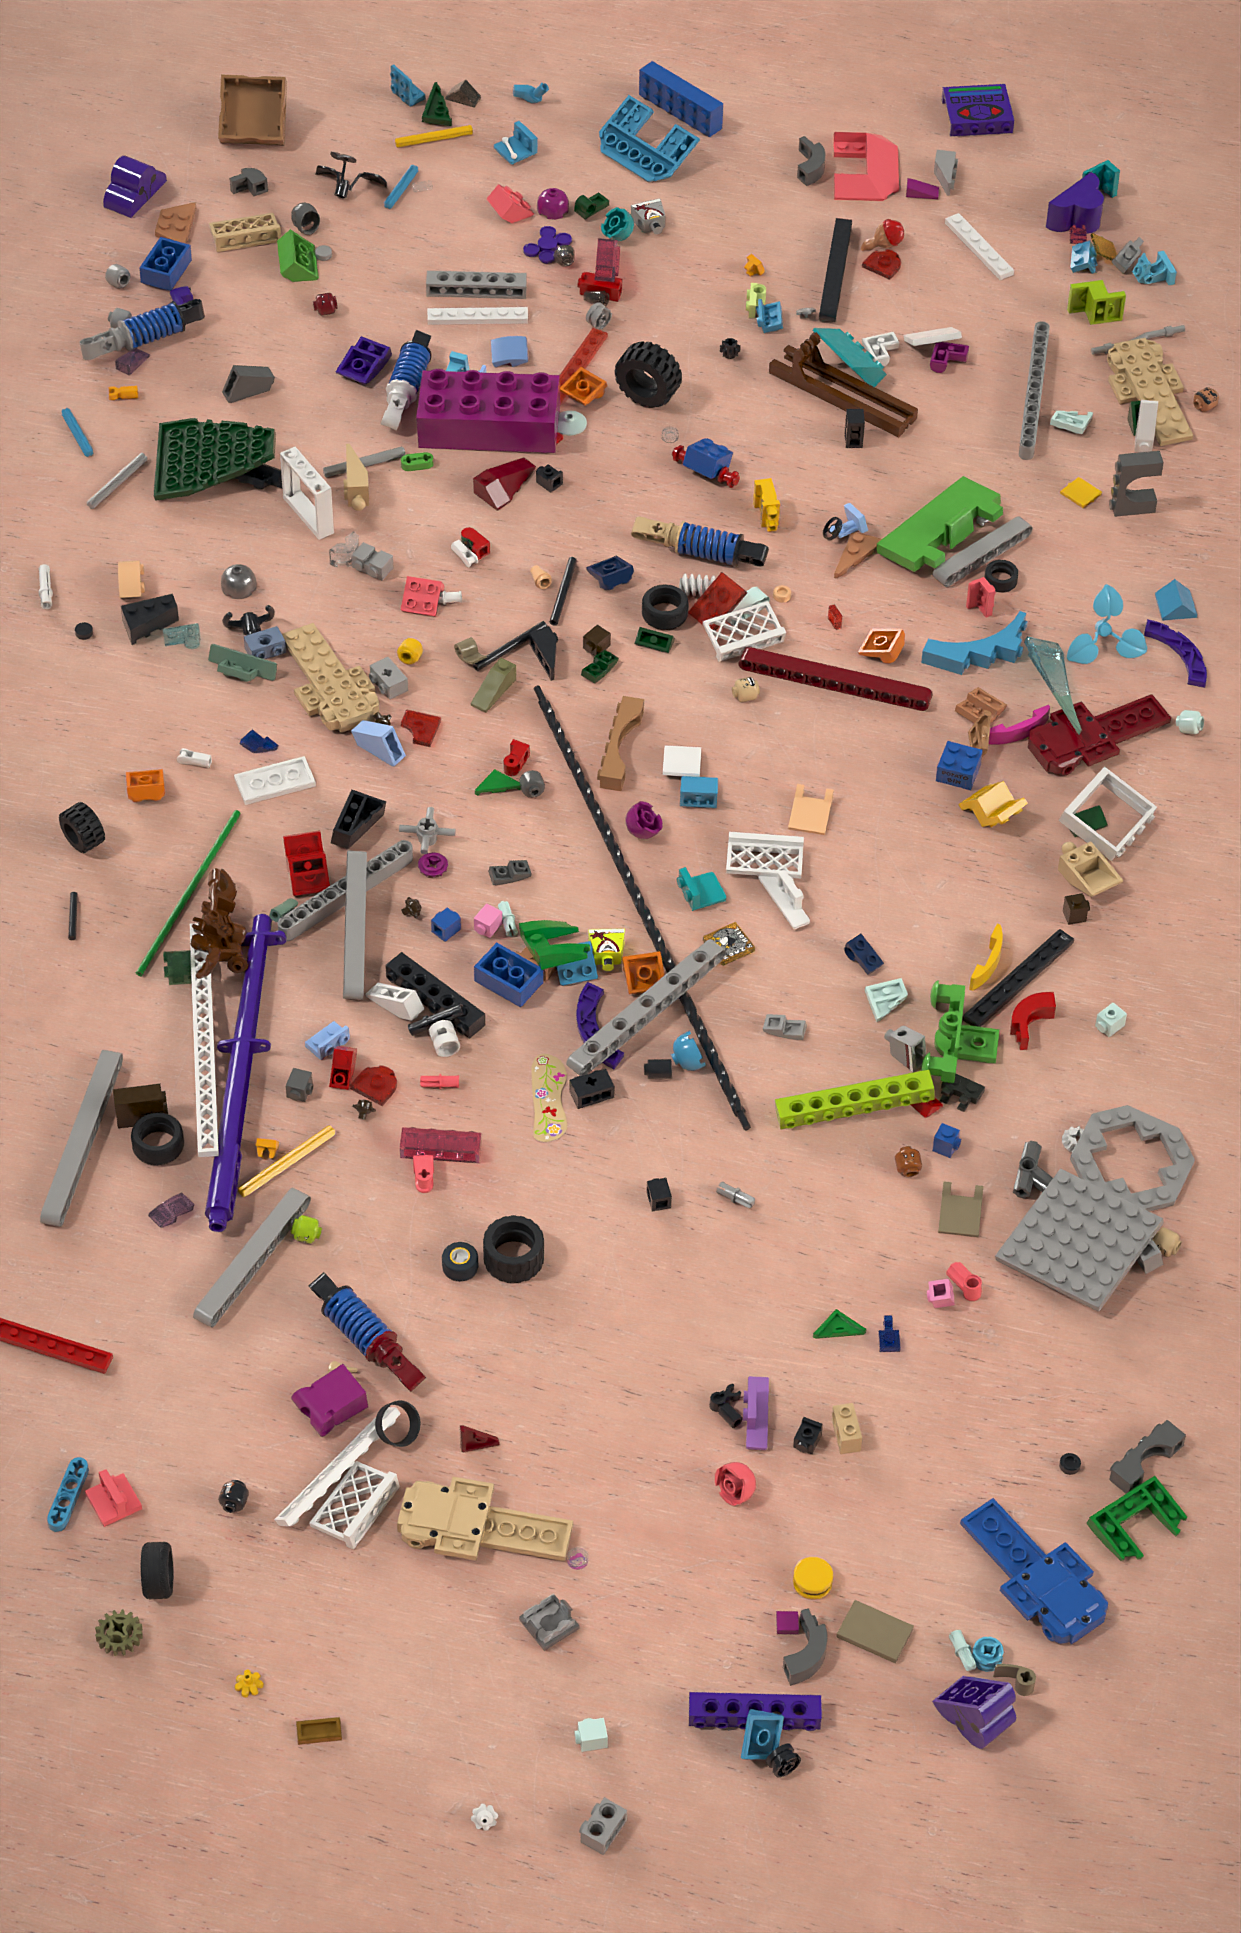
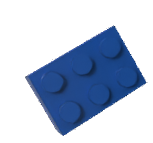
[139,237,192,291]
[474,942,543,1007]

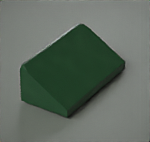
[634,627,675,653]
[1068,805,1108,837]

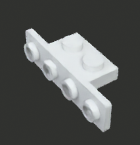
[758,869,810,929]

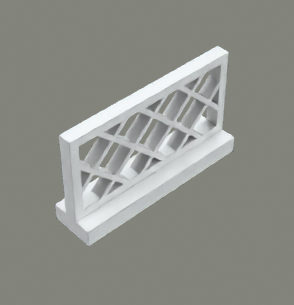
[703,601,786,662]
[726,832,804,879]
[309,1461,400,1549]

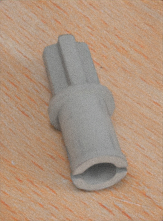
[716,1182,755,1208]

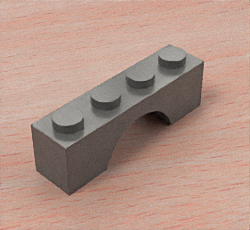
[1109,1420,1186,1494]

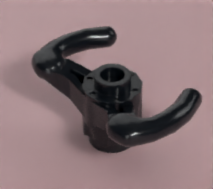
[222,605,275,635]

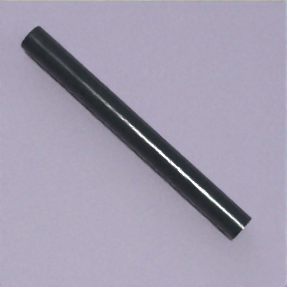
[549,557,577,626]
[473,621,547,671]

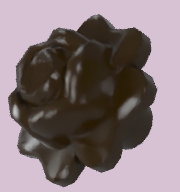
[373,712,391,726]
[401,897,422,918]
[352,1099,376,1120]

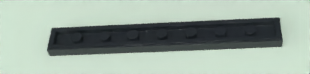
[962,929,1074,1027]

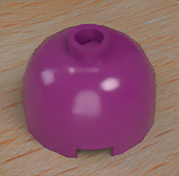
[537,188,569,220]
[625,801,663,840]

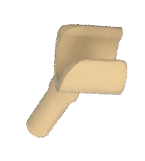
[327,1361,357,1374]

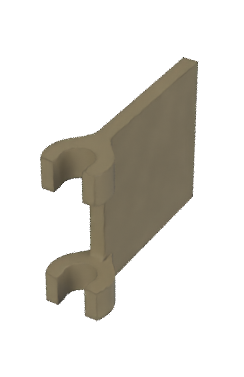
[938,1181,984,1237]

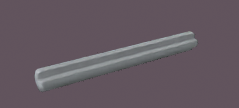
[323,446,405,477]
[87,453,148,509]

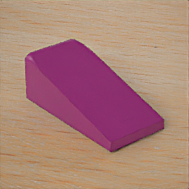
[906,178,939,199]

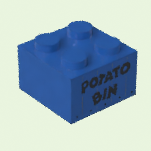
[936,741,983,790]

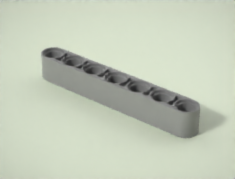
[933,516,1033,587]

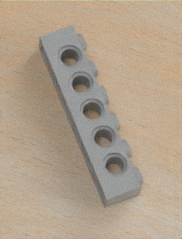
[426,271,527,299]

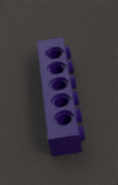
[689,1692,822,1731]

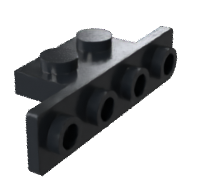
[235,464,283,489]

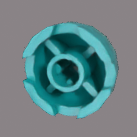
[601,207,634,241]

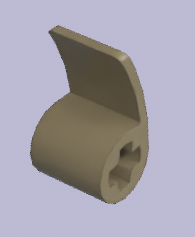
[454,637,487,664]
[993,1664,1036,1696]

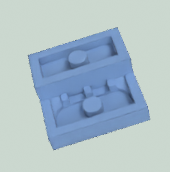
[491,336,528,367]

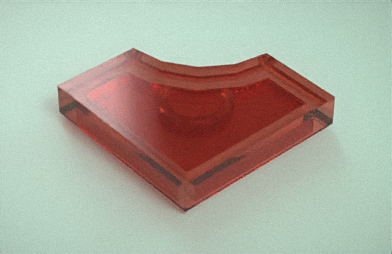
[401,709,441,747]

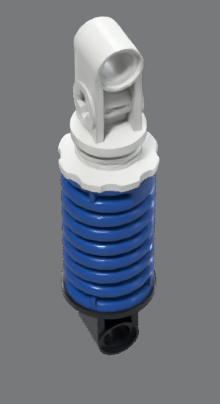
[381,330,432,430]

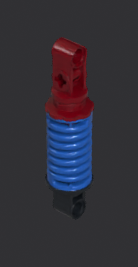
[308,1272,426,1392]

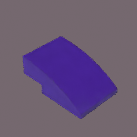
[335,336,392,385]

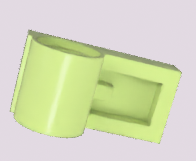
[746,283,766,318]

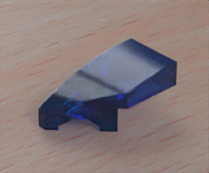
[240,729,279,753]

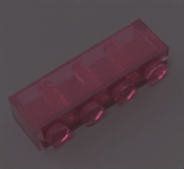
[595,238,621,282]
[400,1127,482,1164]

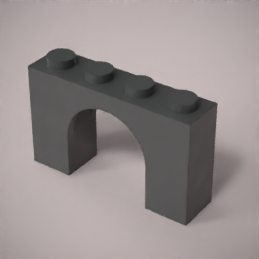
[1109,451,1164,517]

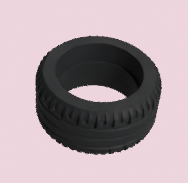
[642,584,689,630]
[131,1113,184,1165]
[140,1542,174,1600]

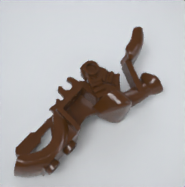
[190,868,248,979]

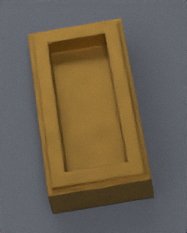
[296,1717,342,1745]

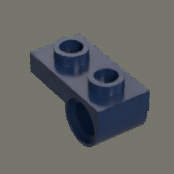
[844,933,884,975]

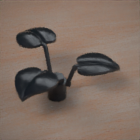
[315,151,387,198]

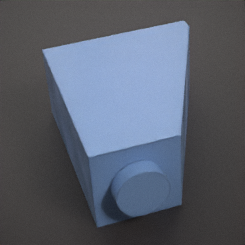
[351,720,406,766]

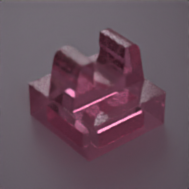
[1069,225,1087,244]

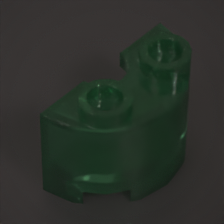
[163,950,192,985]

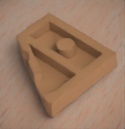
[968,710,991,757]

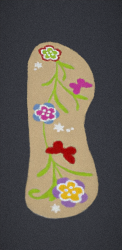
[531,1054,568,1142]

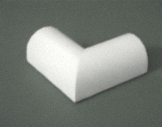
[862,332,899,367]

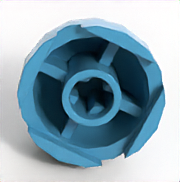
[671,1030,706,1071]

